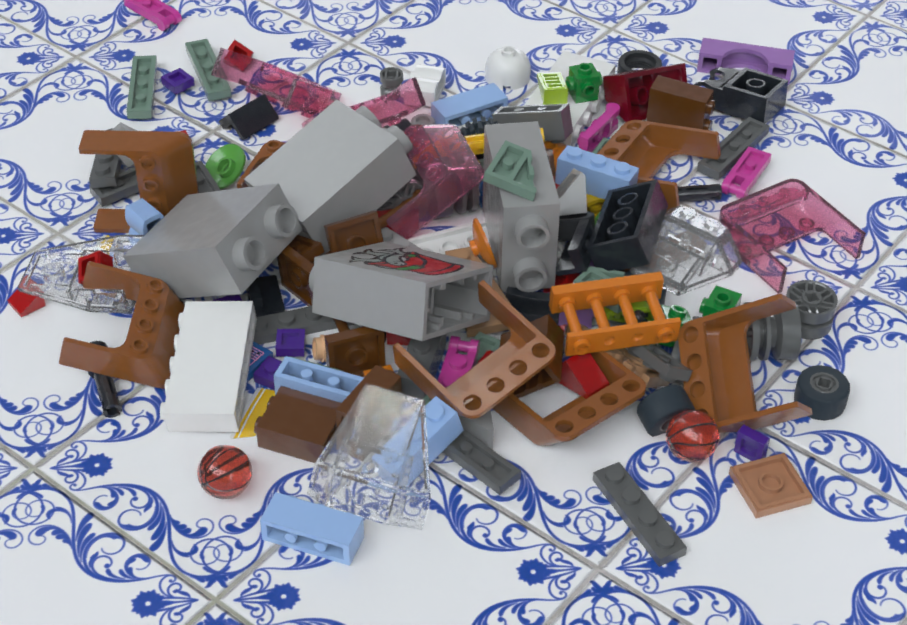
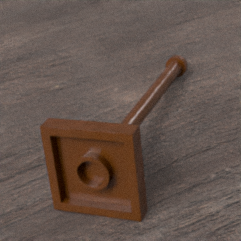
[277,189,427,307]
[325,318,386,377]

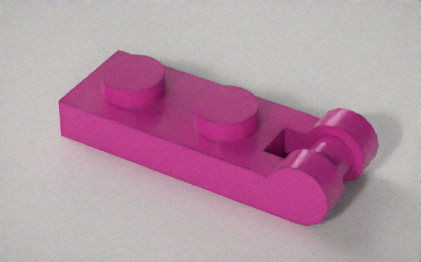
[124,0,182,31]
[577,103,620,153]
[721,147,772,200]
[438,336,480,388]

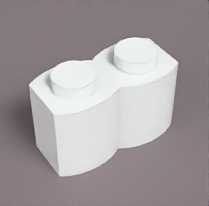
[403,64,446,107]

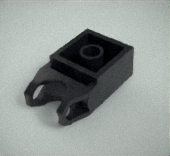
[694,67,788,123]

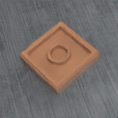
[729,453,813,518]

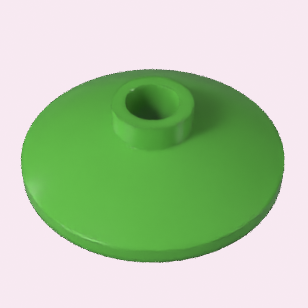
[205,144,246,189]

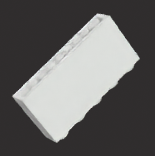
[524,51,616,146]
[160,301,257,432]

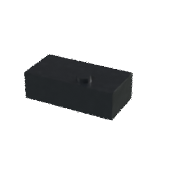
[587,179,668,271]

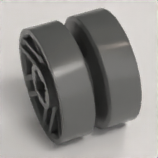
[786,280,838,340]

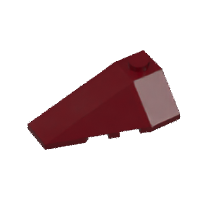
[603,63,687,123]

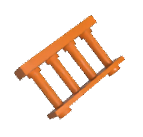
[549,272,681,356]

